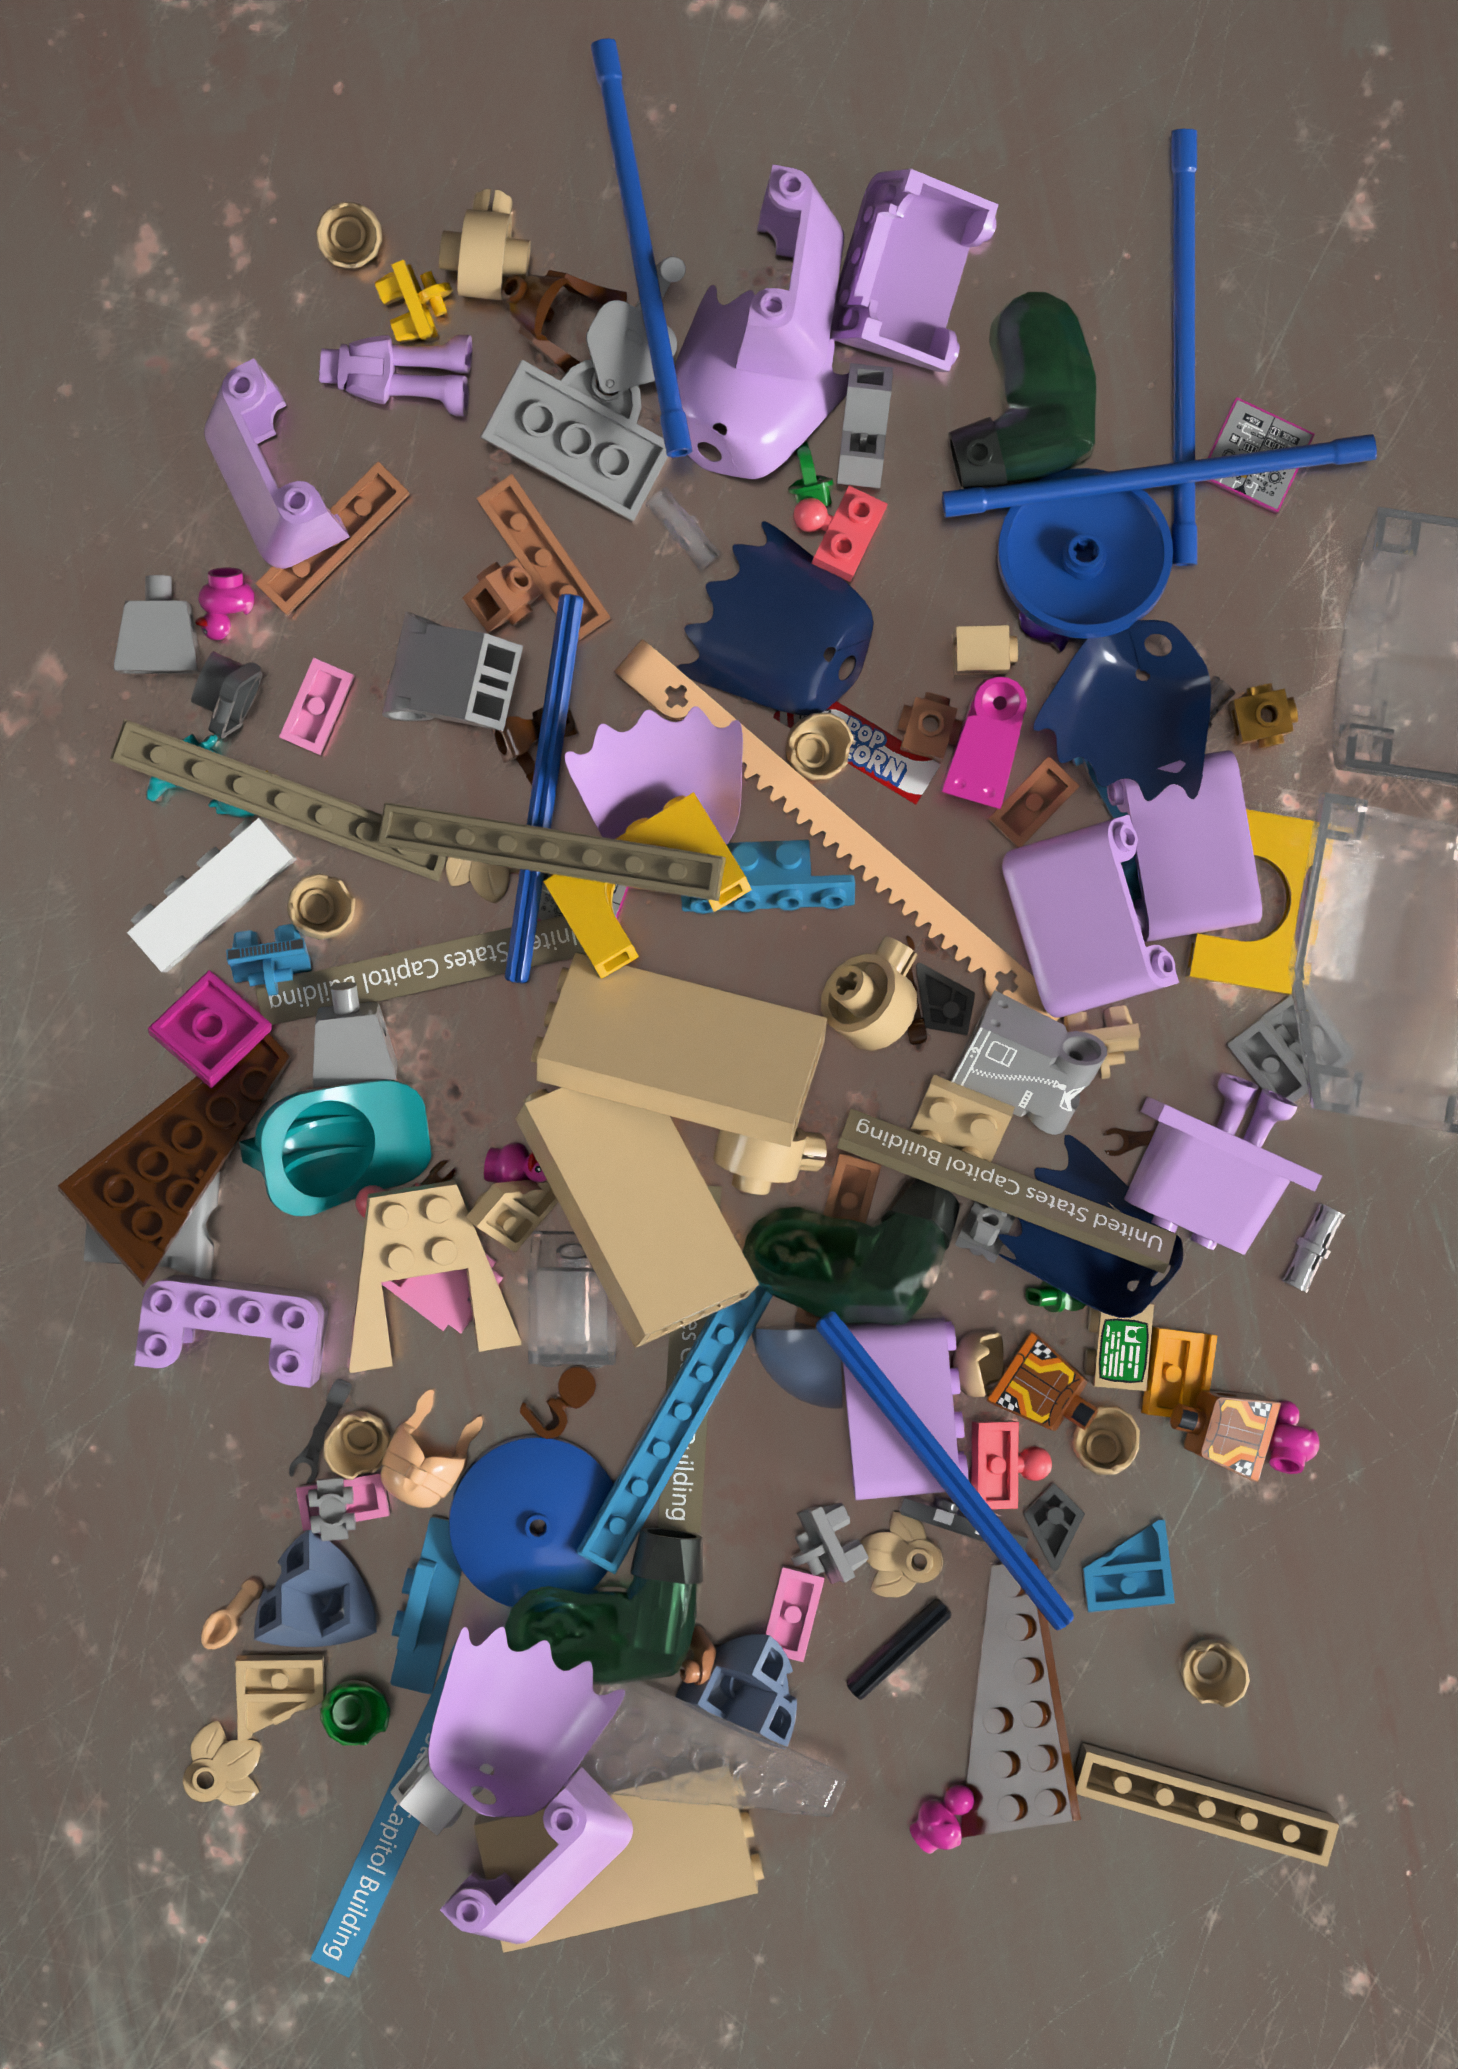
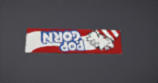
[772,701,941,805]

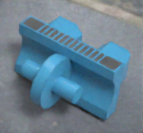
[226,924,312,996]

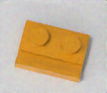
[1141,1327,1217,1417]

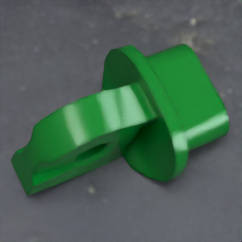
[788,441,833,506]
[1025,1281,1087,1312]

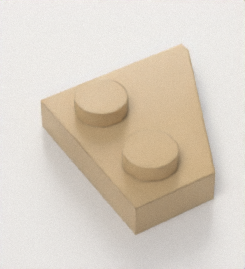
[466,1180,558,1253]
[235,1654,325,1741]

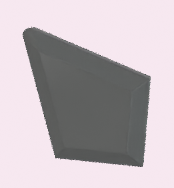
[916,963,975,1035]
[1023,1482,1085,1571]

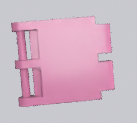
[381,1253,503,1333]

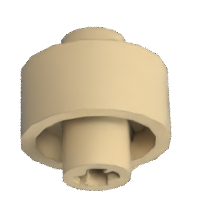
[439,189,531,300]
[821,936,918,1051]
[713,1127,827,1195]

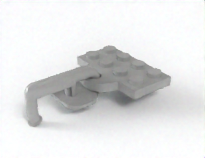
[479,256,686,522]

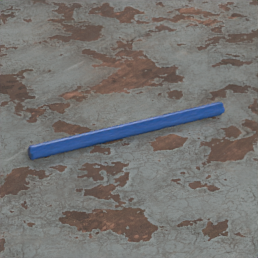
[505,594,584,983]
[816,1311,1074,1630]

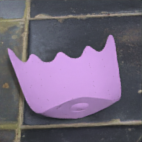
[674,285,849,479]
[565,706,743,845]
[428,1627,625,1817]

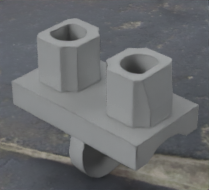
[955,1201,1015,1263]
[791,1503,869,1584]

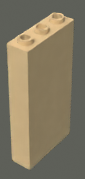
[531,953,827,1147]
[515,1088,759,1348]
[473,1759,765,1953]

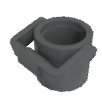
[191,651,262,739]

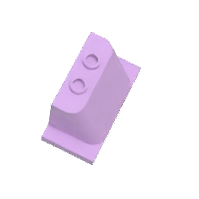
[1124,1096,1322,1255]

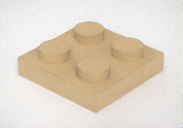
[909,1075,1015,1162]

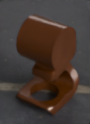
[491,706,579,763]
[520,1365,596,1439]

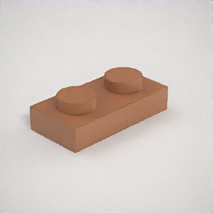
[988,756,1080,848]

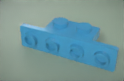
[681,840,855,914]
[390,1516,462,1694]

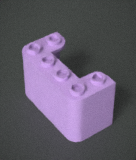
[134,1275,328,1388]
[842,1312,969,1500]

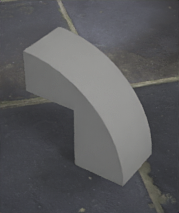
[837,363,893,488]

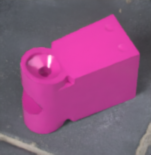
[940,677,1027,809]

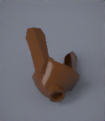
[501,270,627,376]

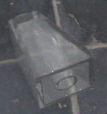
[528,1231,617,1368]

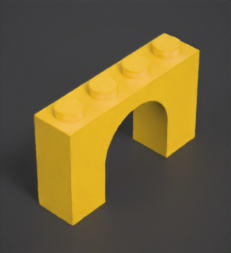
[543,792,751,979]
[1185,809,1328,995]

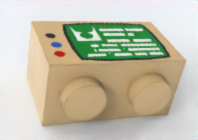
[1084,1303,1154,1391]

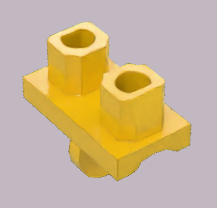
[375,260,453,343]

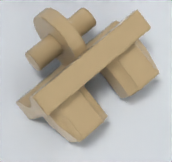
[1063,1005,1140,1080]

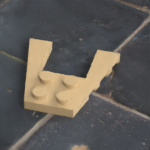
[347,1180,522,1373]

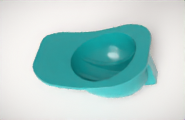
[239,1079,431,1216]

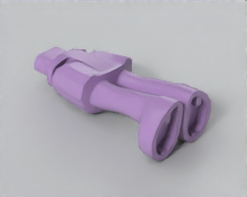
[319,334,473,417]
[1216,1073,1298,1148]

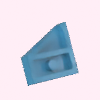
[1082,1520,1175,1613]

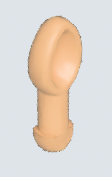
[201,1578,264,1650]

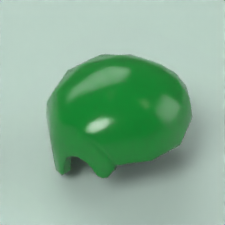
[320,1680,391,1746]

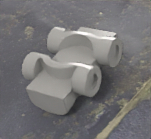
[308,1477,356,1541]

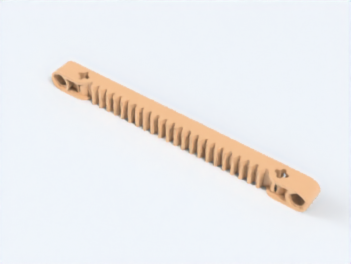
[613,639,1060,1021]

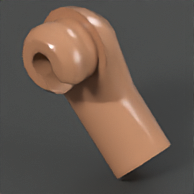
[680,1626,717,1685]

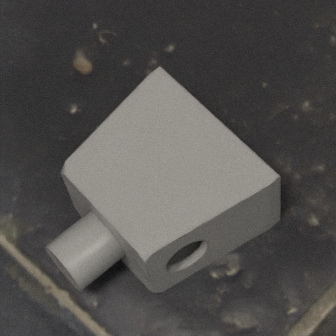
[114,575,202,674]
[313,982,398,1088]

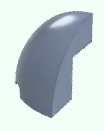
[752,1325,842,1409]
[254,1530,377,1647]
[674,1634,797,1751]

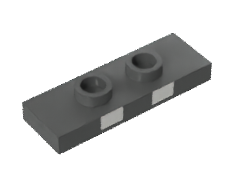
[898,1495,1029,1551]

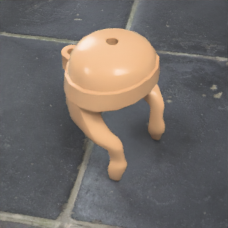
[380,1390,482,1508]

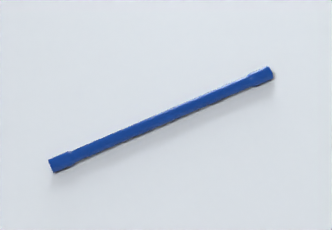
[590,38,693,458]
[1171,129,1197,566]
[941,434,1377,518]

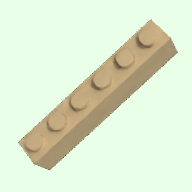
[1074,1743,1339,1867]

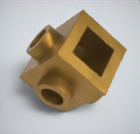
[1229,683,1298,749]

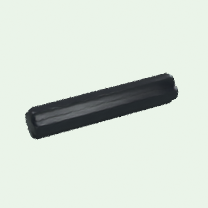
[846,1598,952,1700]

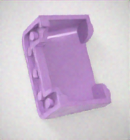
[735,164,844,380]
[829,169,999,372]
[204,358,350,569]
[1107,750,1262,942]
[1002,815,1179,1018]
[440,1767,633,1944]

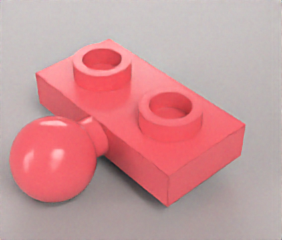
[793,486,888,582]
[971,1420,1052,1509]

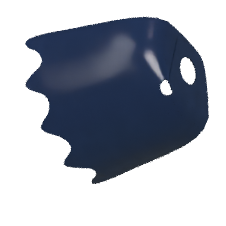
[676,521,874,716]
[1033,620,1211,801]
[998,1135,1184,1318]

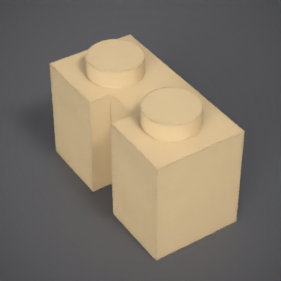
[952,625,1018,678]

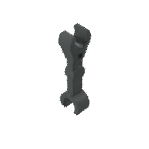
[289,1379,352,1484]

